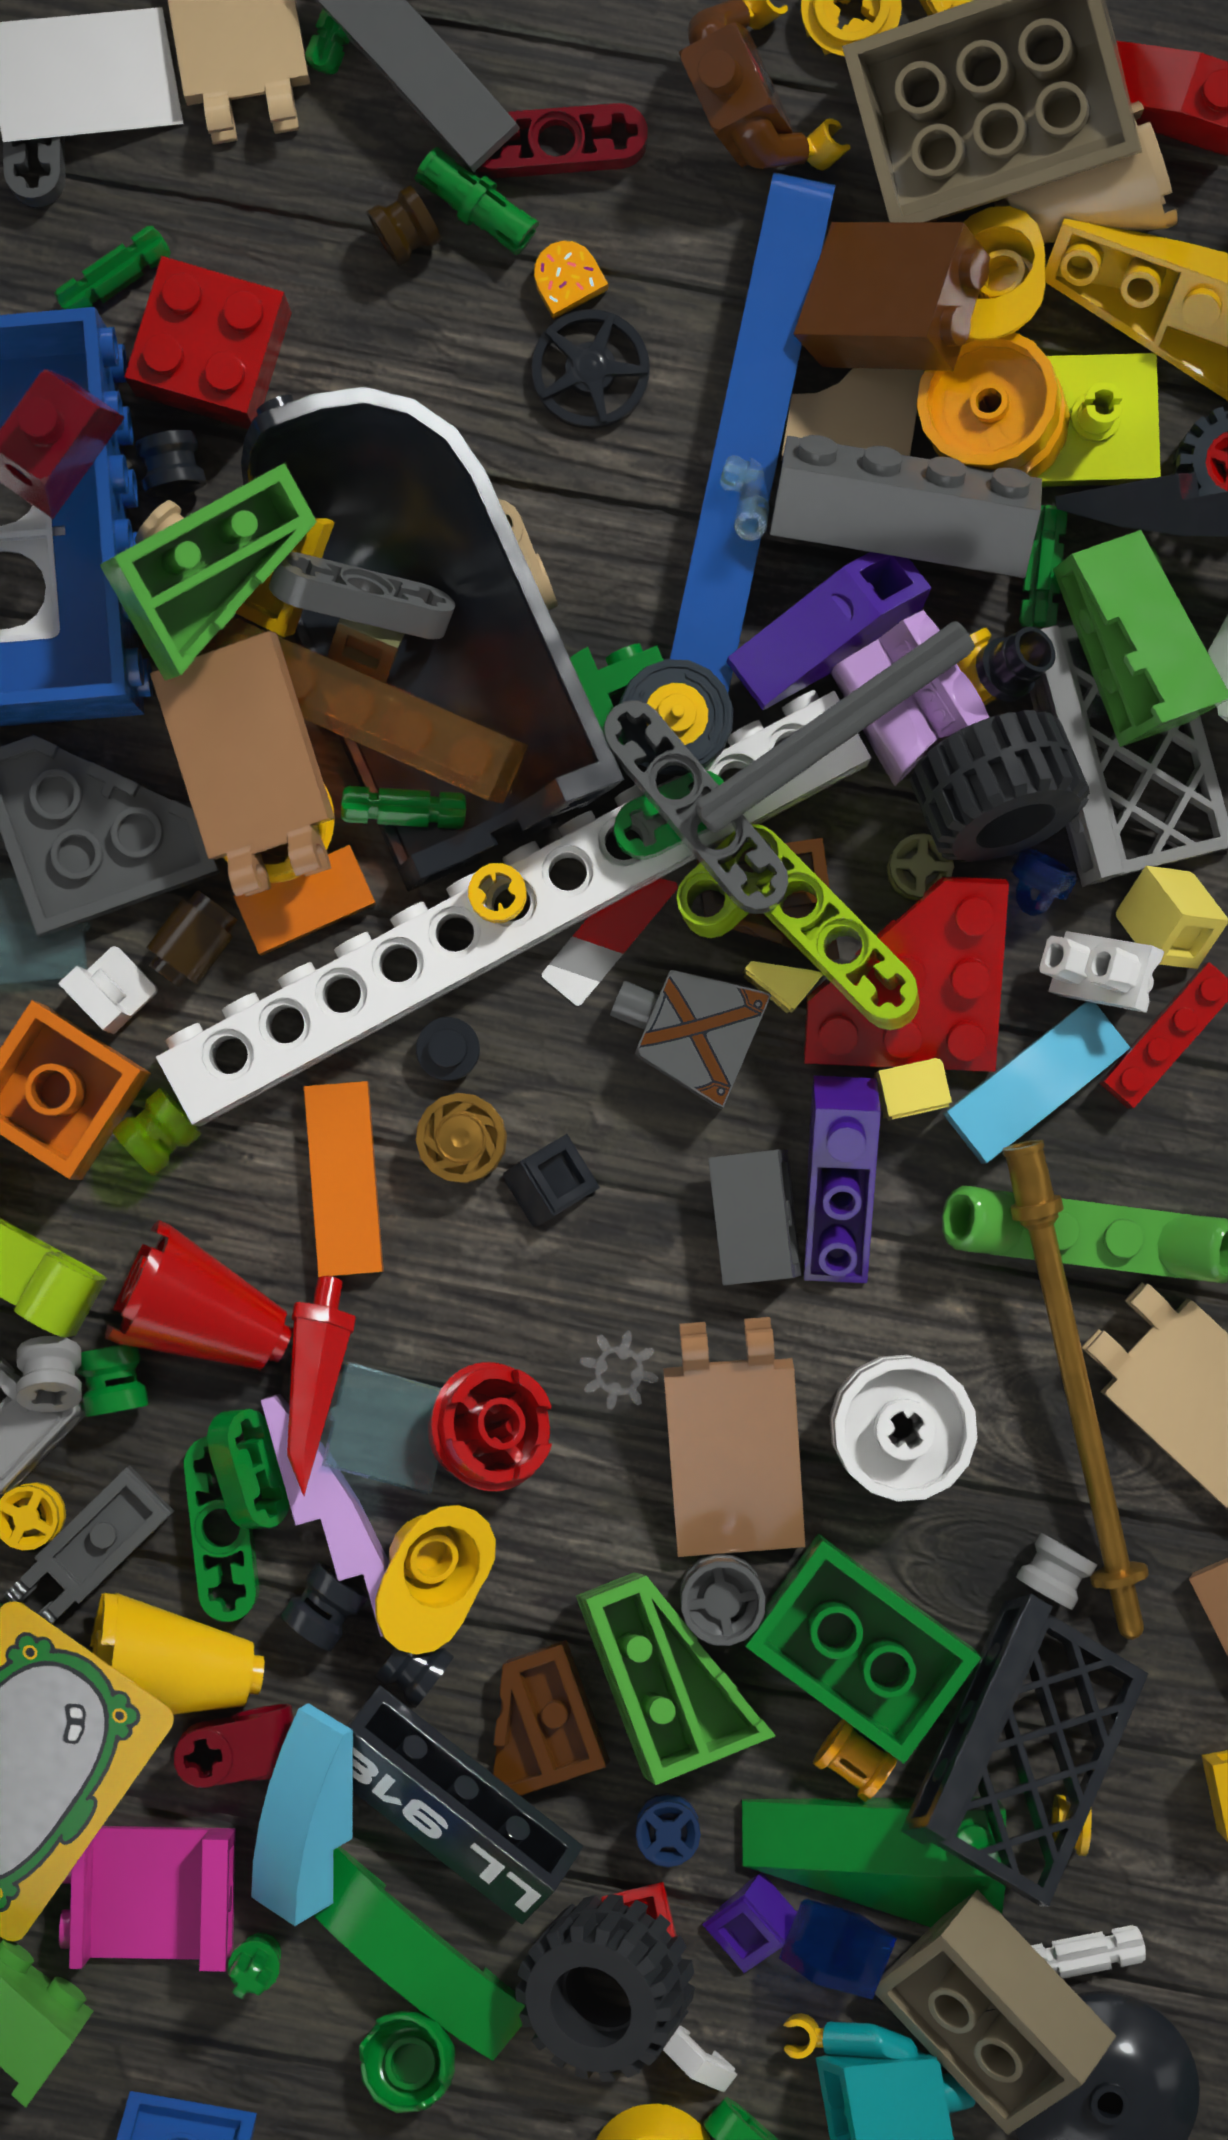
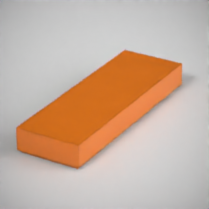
[304,1081,384,1277]

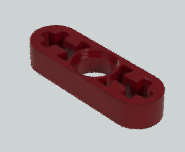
[476,103,648,178]

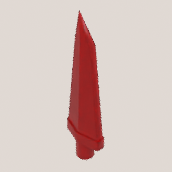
[287,1276,356,1496]

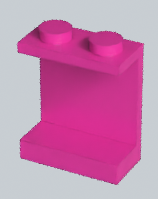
[59,1826,236,1971]

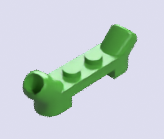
[942,1186,1228,1284]

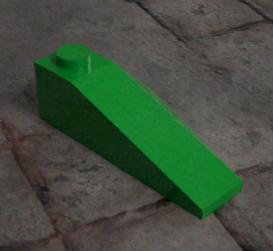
[742,1797,1006,1927]

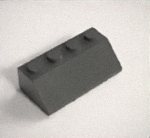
[770,435,1042,578]

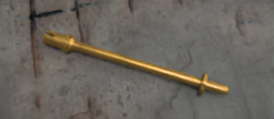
[1003,1140,1149,1640]

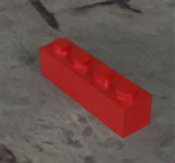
[1099,962,1228,1109]

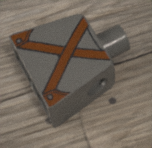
[610,970,771,1109]

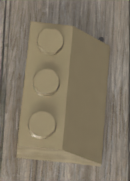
[870,1889,1116,2135]

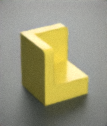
[1116,866,1228,969]

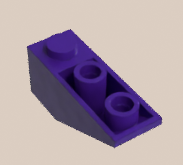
[726,552,932,710]
[804,1075,881,1283]

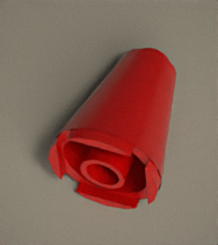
[105,1220,293,1370]

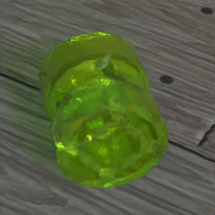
[112,1087,202,1177]

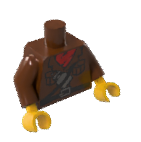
[679,0,851,171]

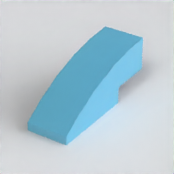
[942,1001,1130,1164]
[251,1703,353,1926]

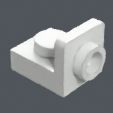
[58,946,158,1034]

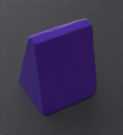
[702,1873,801,1973]

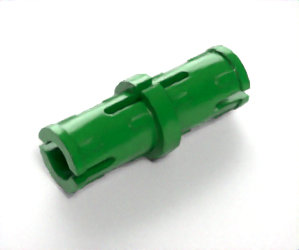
[414,147,539,255]

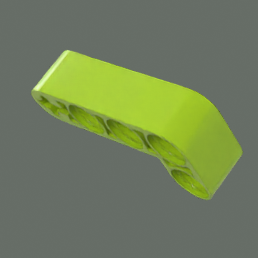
[676,824,919,1030]
[0,1218,107,1338]

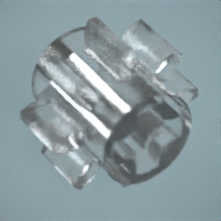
[580,1330,659,1410]

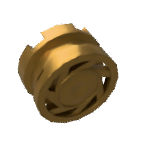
[416,1093,507,1183]

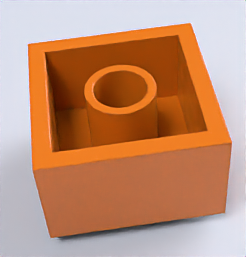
[0,1000,151,1180]

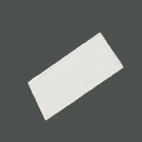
[0,7,184,142]

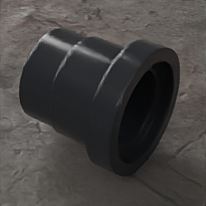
[976,627,1056,702]

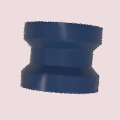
[636,1793,701,1867]

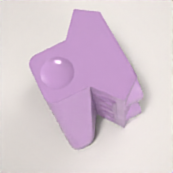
[831,610,990,786]

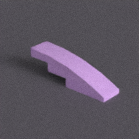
[261,1394,389,1637]

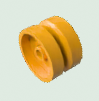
[916,332,1070,478]

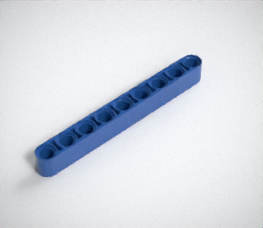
[670,173,835,693]

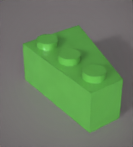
[100,463,317,681]
[1053,530,1228,747]
[576,1572,776,1785]
[0,1939,94,2108]

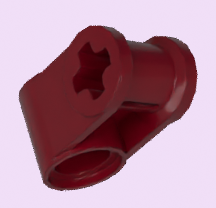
[174,1704,294,1788]

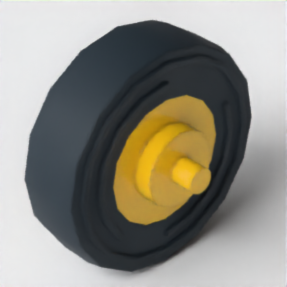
[619,659,733,776]

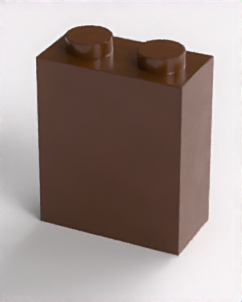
[794,222,991,371]

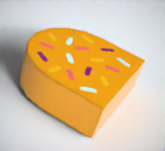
[534,241,608,320]

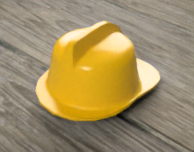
[964,206,1046,341]
[375,1505,496,1655]

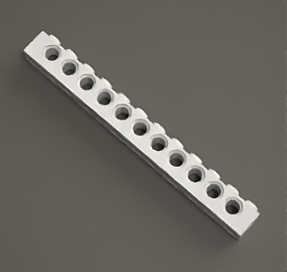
[156,690,871,1126]

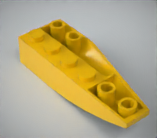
[1045,218,1228,401]

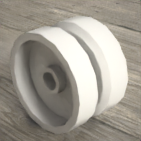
[829,1355,977,1501]

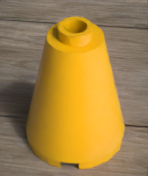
[90,1593,264,1715]

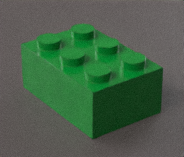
[744,1534,981,1764]

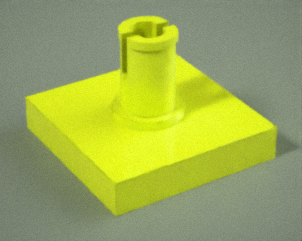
[1037,353,1161,487]

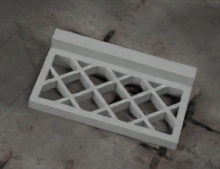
[1029,625,1228,887]

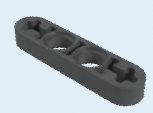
[604,700,788,914]

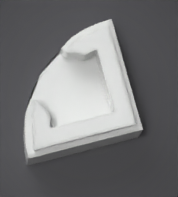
[663,2026,738,2092]

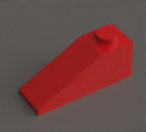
[1116,40,1228,157]

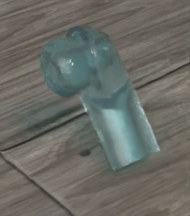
[719,455,769,541]

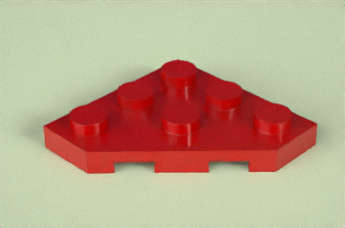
[804,876,1009,1072]

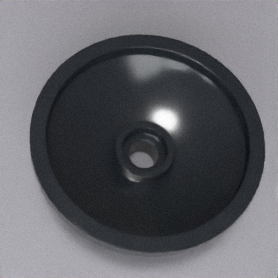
[1015,1991,1200,2140]

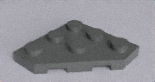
[0,735,220,938]

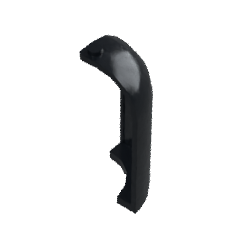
[241,387,624,892]

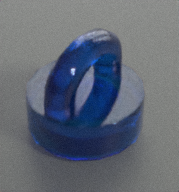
[1011,849,1078,916]

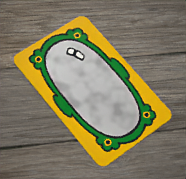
[0,1601,174,1941]

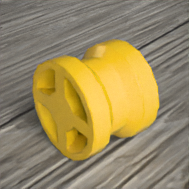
[0,1482,66,1551]

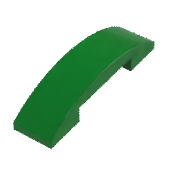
[313,1846,526,2061]

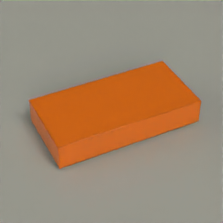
[233,845,377,956]

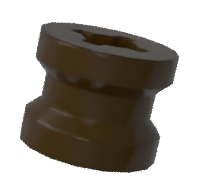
[366,185,442,267]

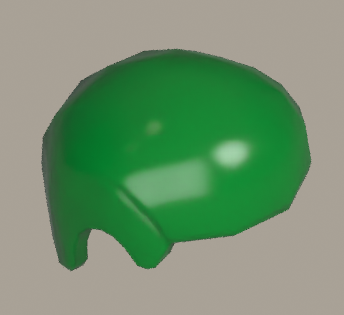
[359,2011,455,2113]

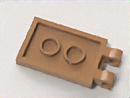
[150,631,335,897]
[663,1317,805,1557]

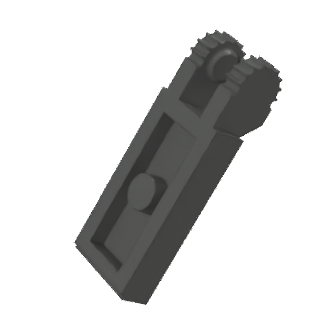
[4,1466,174,1625]

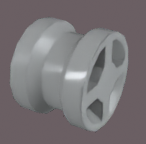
[16,1336,81,1413]
[1016,1533,1097,1610]

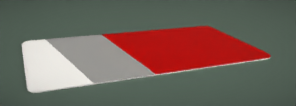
[542,878,678,1006]

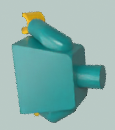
[783,2013,976,2140]

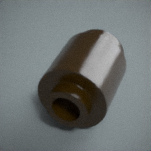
[146,890,238,988]

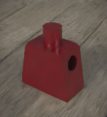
[0,369,124,519]

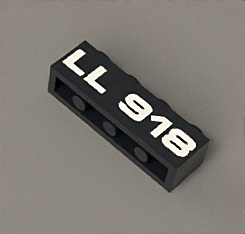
[347,1685,584,1925]

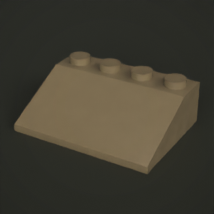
[842,0,1142,222]

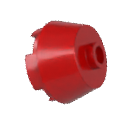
[428,1362,552,1491]

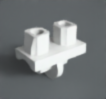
[1039,931,1164,1013]

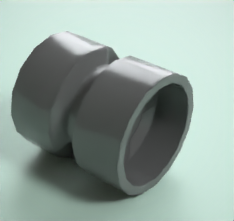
[680,1553,765,1646]

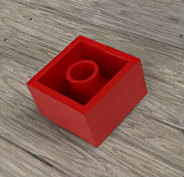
[124,256,292,429]

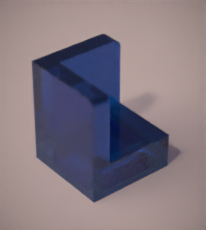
[779,1899,897,1999]

